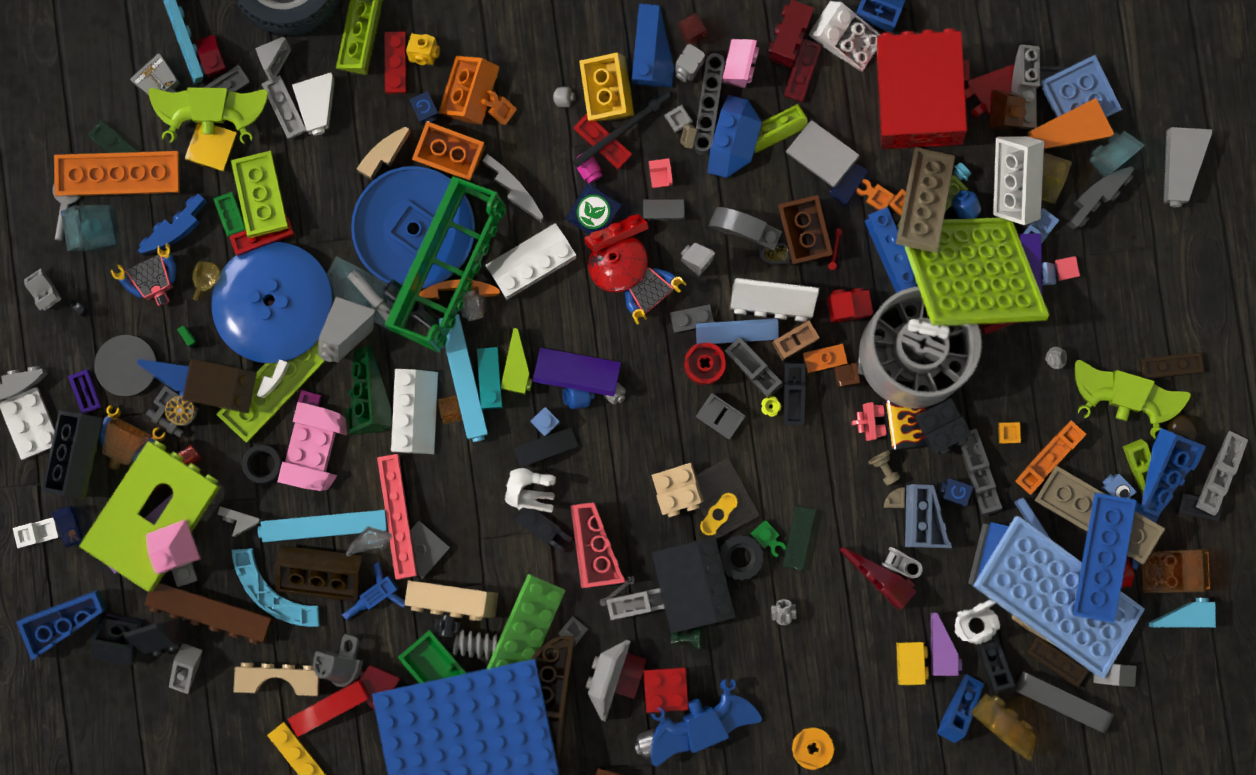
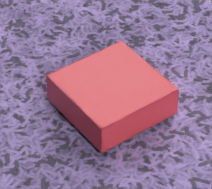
[1054,256,1080,281]

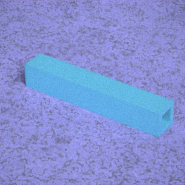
[439,314,488,442]
[258,510,388,542]

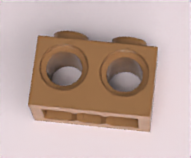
[772,321,819,361]

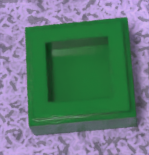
[177,326,198,348]

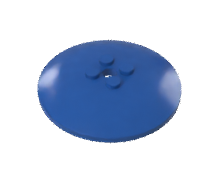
[351,166,475,289]
[212,242,333,364]

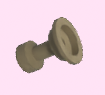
[868,450,900,485]

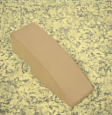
[357,127,411,180]

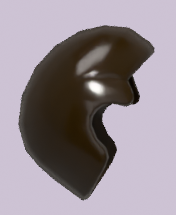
[1165,414,1198,441]

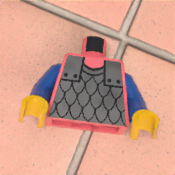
[111,243,177,307]
[625,267,686,324]

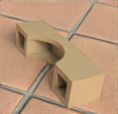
[234,663,320,696]

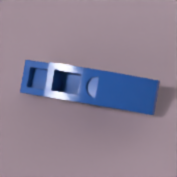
[138,194,207,256]

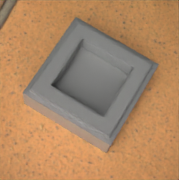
[665,105,693,133]

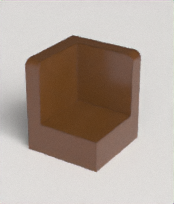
[834,363,860,388]

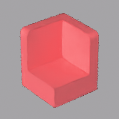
[649,158,673,188]

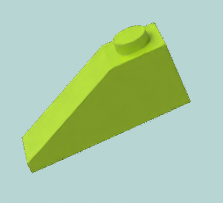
[501,328,533,395]

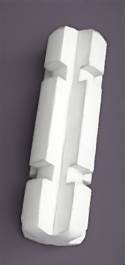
[908,319,949,339]

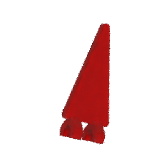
[964,64,1015,119]

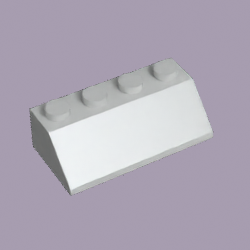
[993,137,1044,225]
[486,223,576,300]
[391,369,438,454]

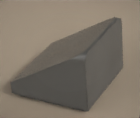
[557,616,588,646]

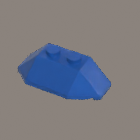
[707,95,762,178]

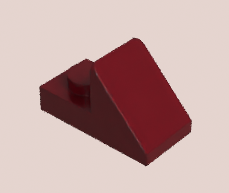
[615,653,647,699]

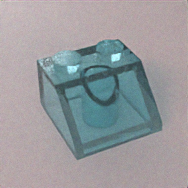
[1090,131,1144,177]
[61,205,116,251]

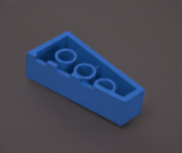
[17,589,106,660]

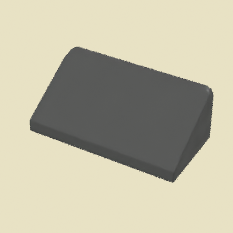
[643,200,684,220]

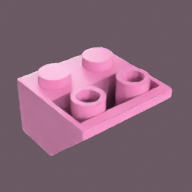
[722,39,759,88]

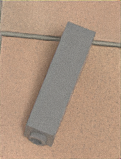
[1164,127,1212,207]

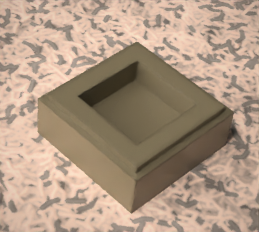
[680,123,697,149]

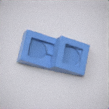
[1023,208,1059,244]

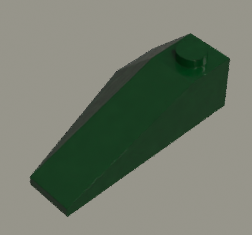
[346,345,392,435]

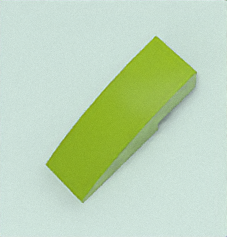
[1123,439,1151,495]

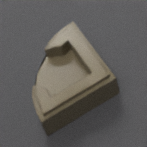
[883,488,905,508]

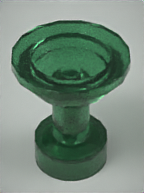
[671,627,702,652]

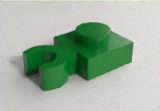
[750,520,786,557]

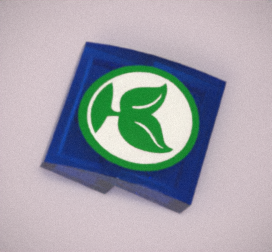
[565,183,622,235]

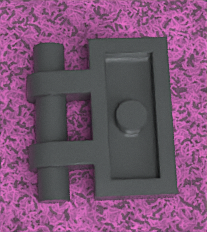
[146,386,200,438]

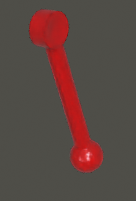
[828,228,843,270]

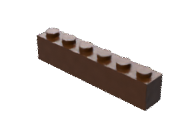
[144,582,273,645]

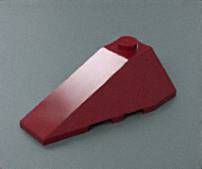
[839,547,916,609]

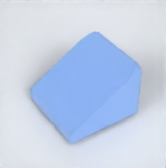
[1042,262,1056,285]

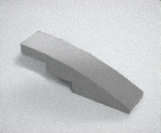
[483,154,544,222]
[1196,431,1248,516]
[606,588,664,620]

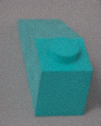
[477,347,503,410]

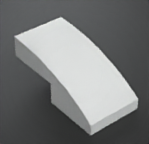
[257,360,290,398]
[13,517,62,548]

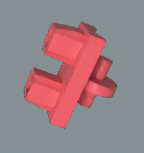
[852,402,886,441]

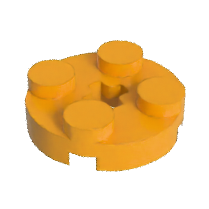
[792,727,834,770]

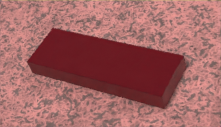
[783,38,822,103]

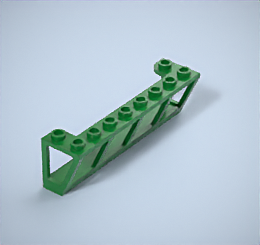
[385,176,506,353]

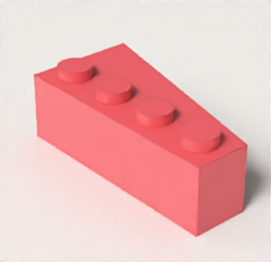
[571,503,625,588]

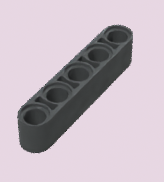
[694,53,724,155]
[1015,672,1114,734]

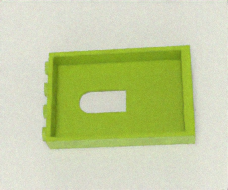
[79,440,221,592]

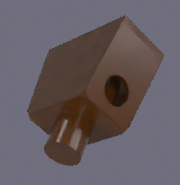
[989,90,1026,130]

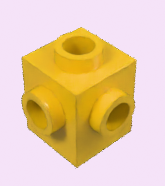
[406,34,440,65]

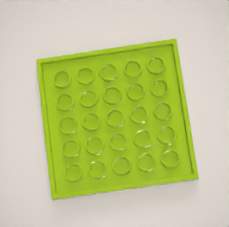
[897,218,1049,326]

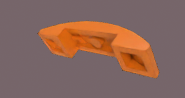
[419,280,501,300]
[1015,421,1086,495]

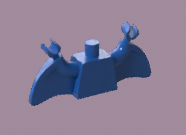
[651,679,762,766]

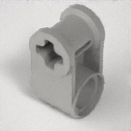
[881,547,922,579]

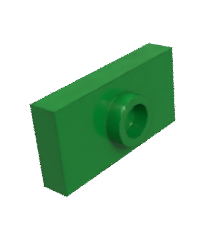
[213,192,246,237]

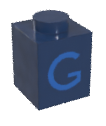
[409,91,440,125]
[939,479,973,507]

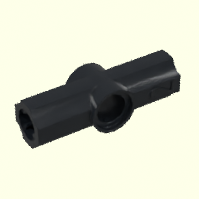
[382,279,441,331]

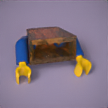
[99,405,165,470]

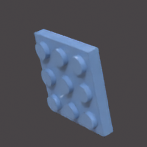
[1040,55,1122,118]

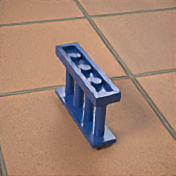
[864,207,917,293]

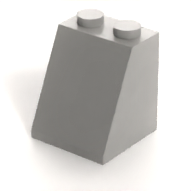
[318,297,375,363]

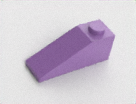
[930,613,962,676]

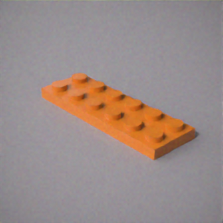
[54,151,180,197]

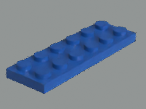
[1073,493,1137,624]

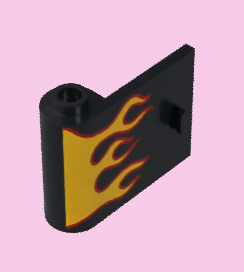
[882,400,934,450]

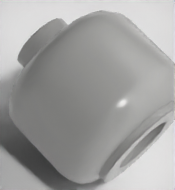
[553,87,575,107]
[604,382,626,404]

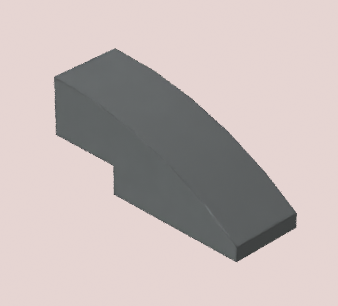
[725,337,783,398]

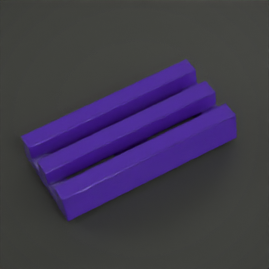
[68,369,103,414]

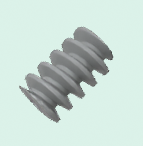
[453,630,498,660]

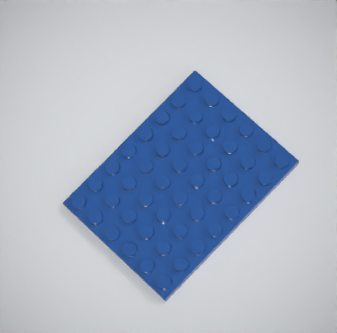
[372,659,559,775]

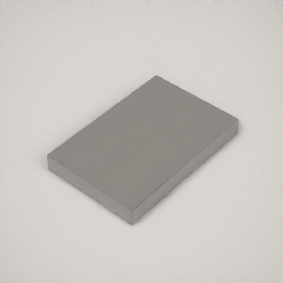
[786,120,860,188]

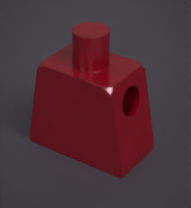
[356,665,401,710]

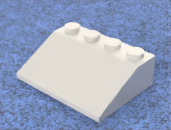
[730,278,819,322]

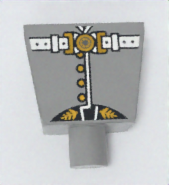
[130,53,180,95]

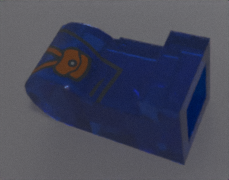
[51,506,83,548]

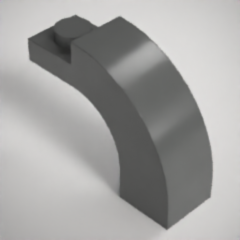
[709,207,782,250]

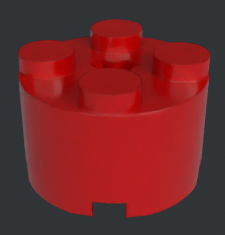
[684,343,726,385]

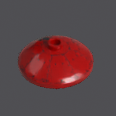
[588,236,648,292]

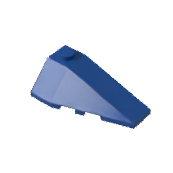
[632,4,674,88]
[1140,428,1206,516]

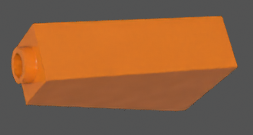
[1027,98,1114,150]

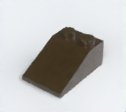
[182,359,257,413]

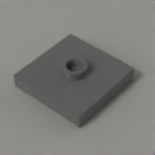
[410,521,450,579]

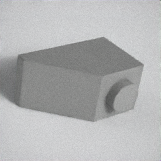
[169,644,202,694]

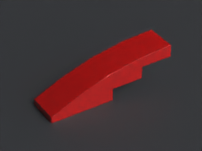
[288,680,369,737]

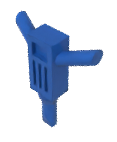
[342,561,406,621]

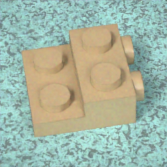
[652,462,704,517]

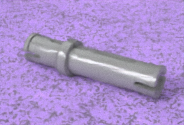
[347,269,392,321]

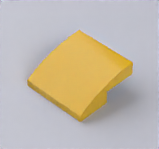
[185,123,237,172]

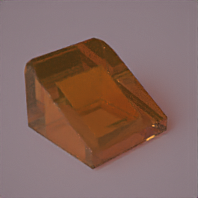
[438,395,462,424]

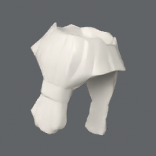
[505,468,556,513]
[955,600,1000,645]

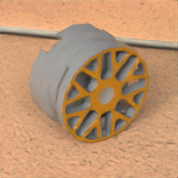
[165,396,197,426]

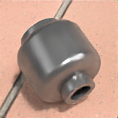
[635,729,656,759]

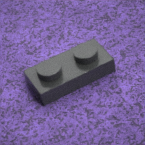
[670,304,714,333]

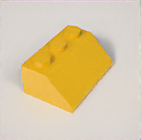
[579,52,634,121]

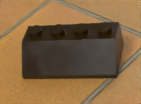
[276,545,362,602]

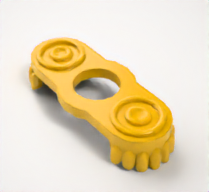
[700,493,738,536]

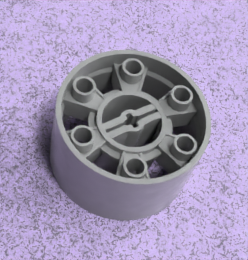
[859,287,981,409]

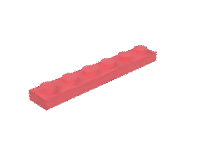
[377,454,417,580]

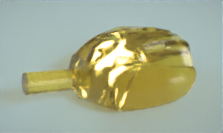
[192,261,220,301]

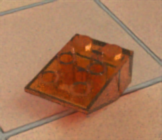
[1141,550,1210,593]

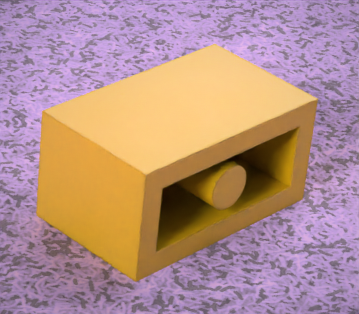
[896,642,929,685]

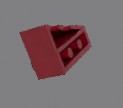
[767,0,814,68]

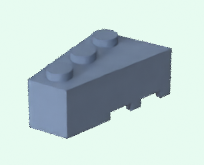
[905,484,952,548]

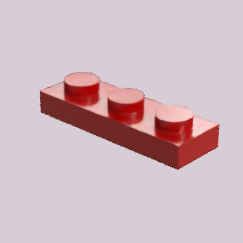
[385,32,406,94]
[573,113,632,170]
[584,214,649,253]
[229,215,295,257]

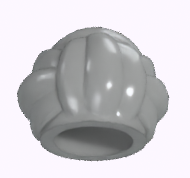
[1045,346,1067,369]

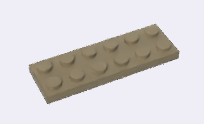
[896,147,955,253]
[1035,466,1165,565]

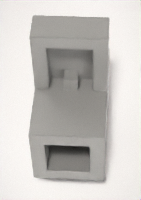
[24,268,61,311]

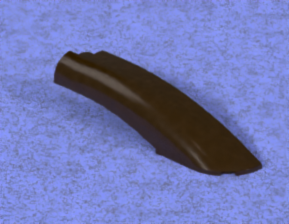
[531,636,575,775]

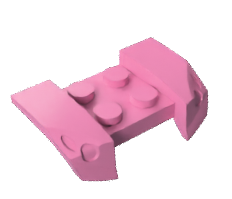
[277,402,347,491]

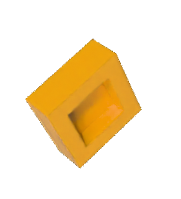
[998,422,1021,444]

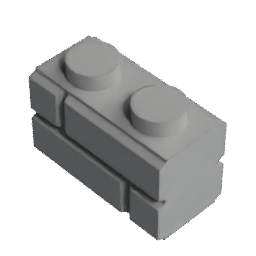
[675,44,705,82]

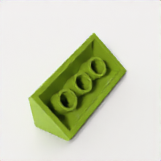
[336,0,383,75]

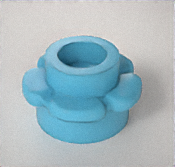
[953,162,971,181]

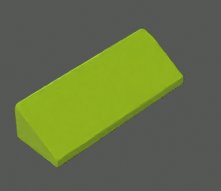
[754,104,808,153]

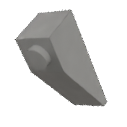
[681,243,715,277]

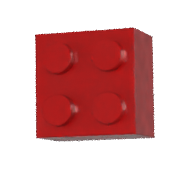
[643,667,688,713]

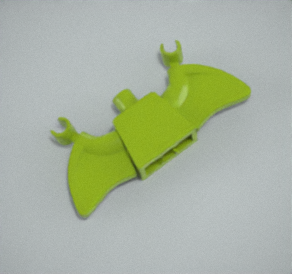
[148,88,268,144]
[1075,360,1191,439]

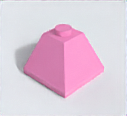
[146,520,200,574]

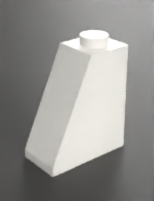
[292,73,335,136]

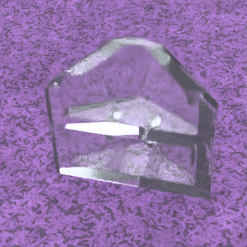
[346,527,392,557]

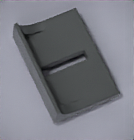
[696,393,745,440]

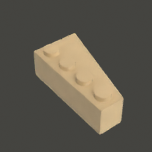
[405,581,499,621]

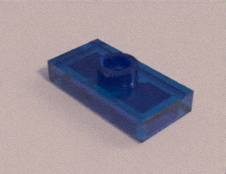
[829,163,868,205]

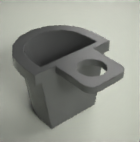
[313,634,363,687]

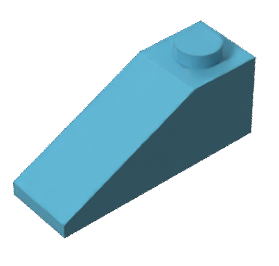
[1149,598,1216,627]

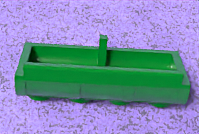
[398,630,467,683]

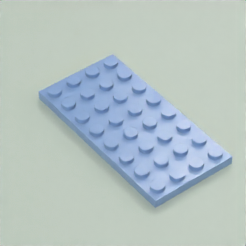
[973,516,1145,678]

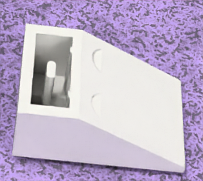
[808,1,881,71]

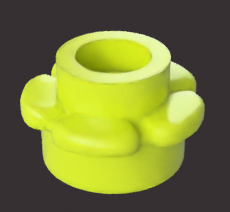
[761,396,781,417]

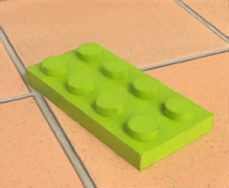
[231,151,289,238]

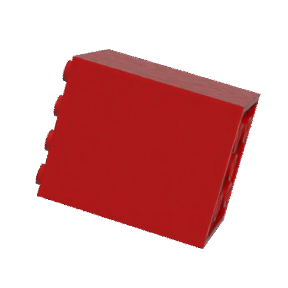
[876,28,967,150]

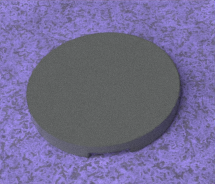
[95,335,157,397]

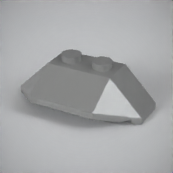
[586,640,631,721]

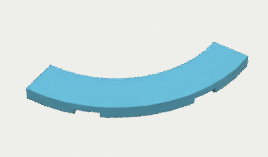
[232,548,320,627]

